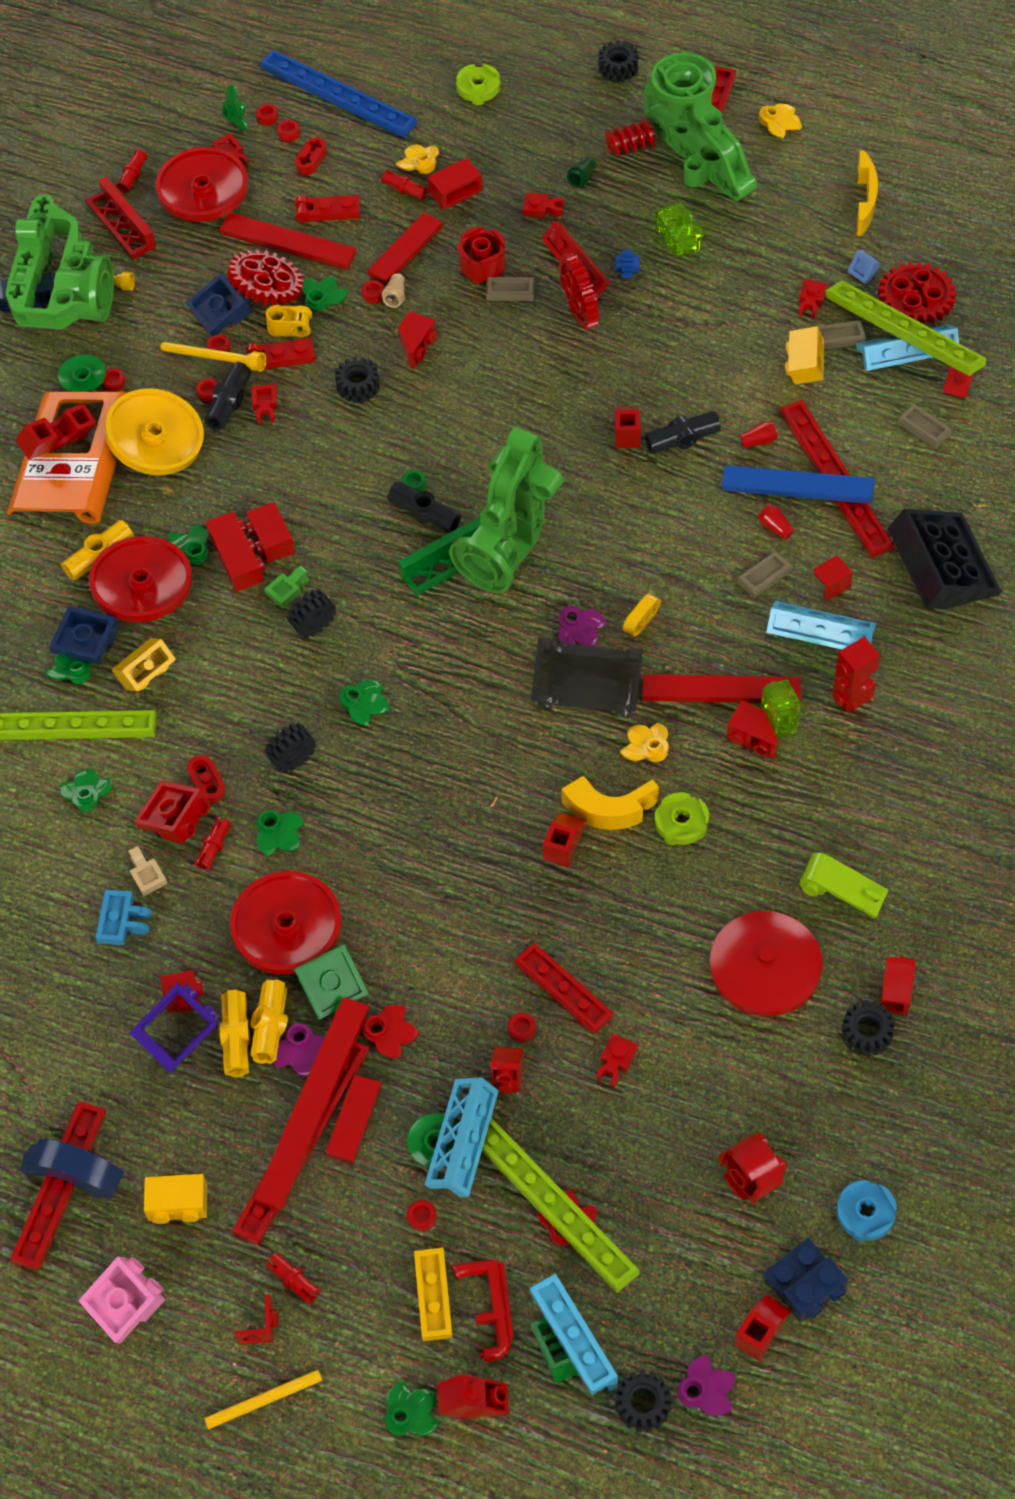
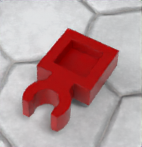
[212,133,249,167]
[523,193,564,218]
[799,279,827,319]
[252,384,278,424]
[597,1034,638,1088]

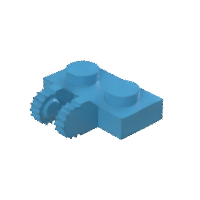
[95,890,152,945]

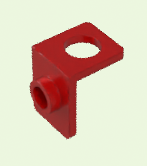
[943,366,973,398]
[235,1294,278,1344]

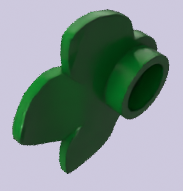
[222,85,248,131]
[302,276,348,311]
[169,524,209,565]
[45,654,92,684]
[339,680,390,726]
[59,768,113,812]
[256,810,305,857]
[384,1382,439,1436]

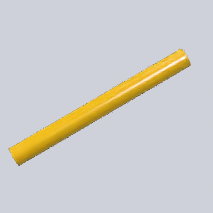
[204,1369,322,1430]

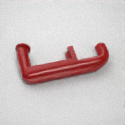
[451,1259,513,1362]

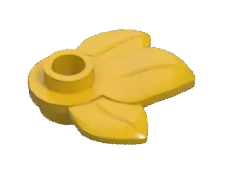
[758,103,802,139]
[395,144,439,174]
[620,723,669,762]

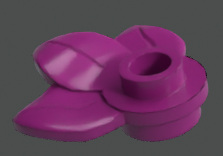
[558,606,607,651]
[273,1023,324,1078]
[677,1356,736,1416]

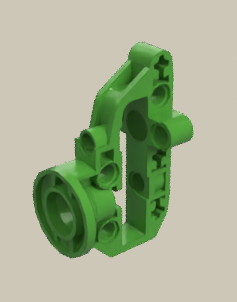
[644,52,757,202]
[6,194,114,330]
[449,426,564,593]

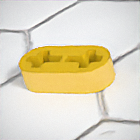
[623,593,661,637]

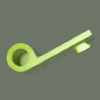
[799,853,888,918]

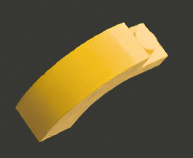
[561,776,659,830]

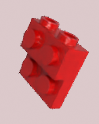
[134,780,210,844]

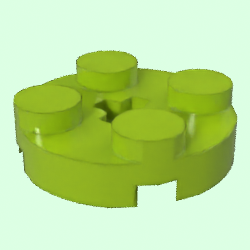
[456,64,501,105]
[655,792,709,845]

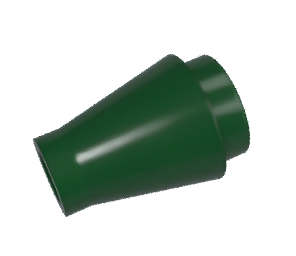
[567,157,596,188]

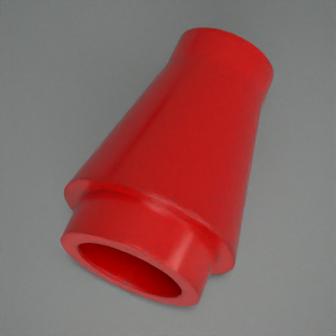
[739,420,778,449]
[757,504,795,541]

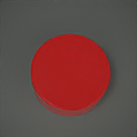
[256,104,279,126]
[277,120,300,142]
[361,280,385,304]
[206,335,231,352]
[102,368,126,392]
[196,378,218,403]
[508,1013,536,1043]
[407,1200,437,1232]

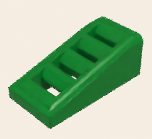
[530,1318,578,1383]

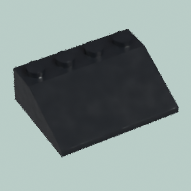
[888,509,1002,609]

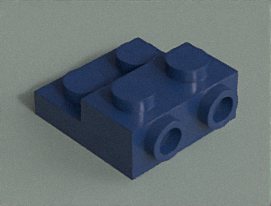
[186,272,253,336]
[49,606,119,665]
[762,1238,848,1323]

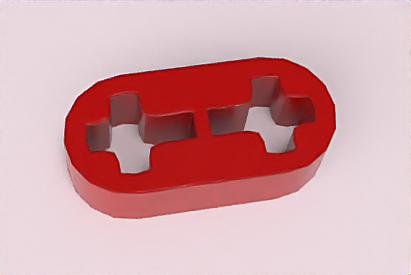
[295,137,327,176]

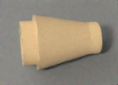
[382,274,405,308]

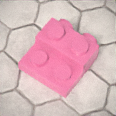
[78,1256,166,1344]

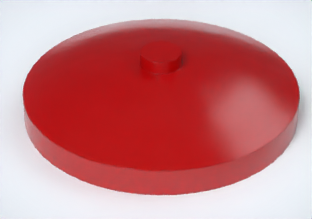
[156,147,248,222]
[89,536,192,622]
[230,871,342,975]
[710,911,822,1017]

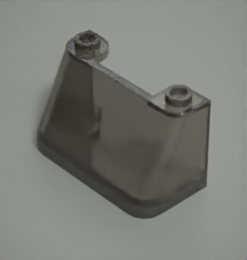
[531,637,645,718]

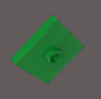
[293,944,369,1020]

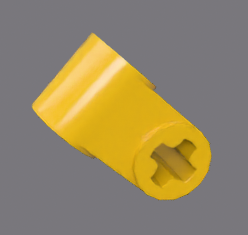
[266,305,312,338]

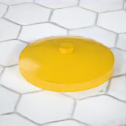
[104,388,204,475]

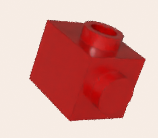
[160,970,204,1013]

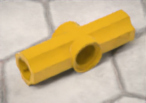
[61,520,134,581]
[250,979,288,1064]
[219,990,251,1078]

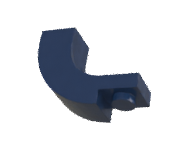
[19,1139,124,1198]

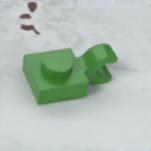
[264,566,310,608]

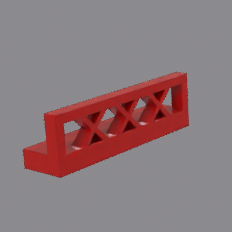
[85,176,156,260]

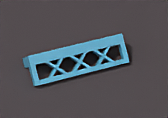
[856,324,959,371]
[766,601,877,649]
[425,1078,499,1197]
[530,1274,618,1395]

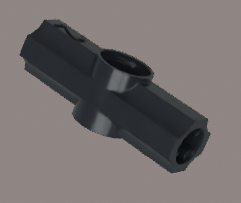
[204,361,251,431]
[645,411,721,454]
[387,481,462,533]

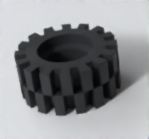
[598,40,639,82]
[335,357,380,403]
[287,590,336,638]
[264,723,316,772]
[842,1000,895,1057]
[616,1370,671,1432]

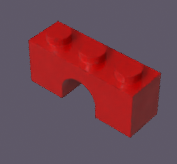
[15,403,97,460]
[832,637,881,713]

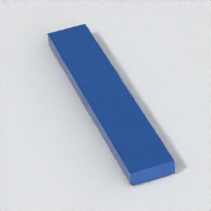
[722,465,875,504]

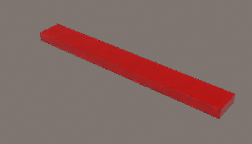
[780,400,894,558]
[254,997,370,1212]
[232,1041,370,1246]

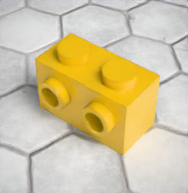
[785,326,824,385]
[111,638,176,692]
[144,1174,207,1224]

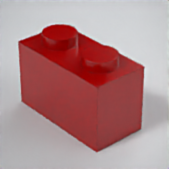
[428,158,482,210]
[245,502,295,564]

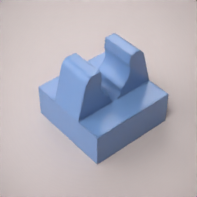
[847,250,880,284]

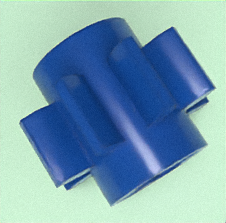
[615,250,639,279]

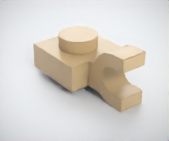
[128,846,167,896]

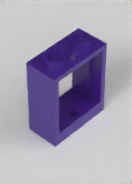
[129,983,220,1073]

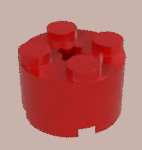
[458,227,506,284]
[718,1132,787,1204]

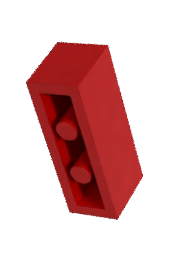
[206,511,265,592]

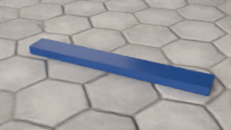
[260,50,417,138]

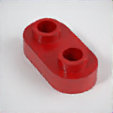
[187,755,226,804]

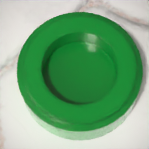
[401,470,427,492]

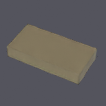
[486,277,534,301]
[818,320,866,350]
[897,403,952,449]
[737,550,792,598]

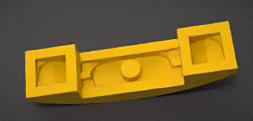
[857,150,878,236]

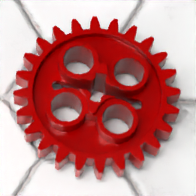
[227,249,304,306]
[558,252,600,330]
[877,261,956,325]

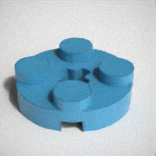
[837,1180,897,1242]

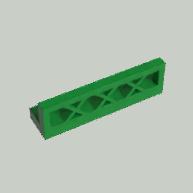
[398,517,481,596]

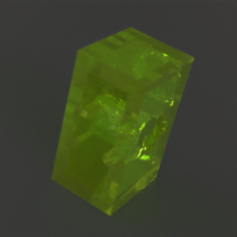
[655,202,704,258]
[761,679,801,739]

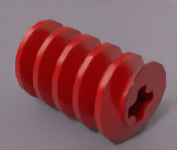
[604,120,655,158]

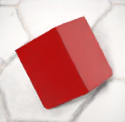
[813,555,853,601]

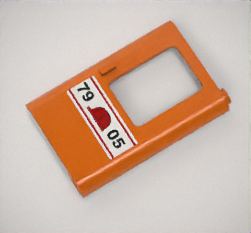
[7,391,126,524]

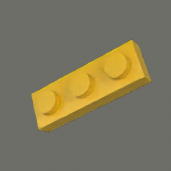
[414,1248,453,1341]

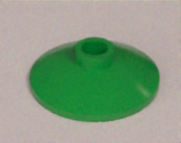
[58,355,106,392]
[407,1113,458,1168]

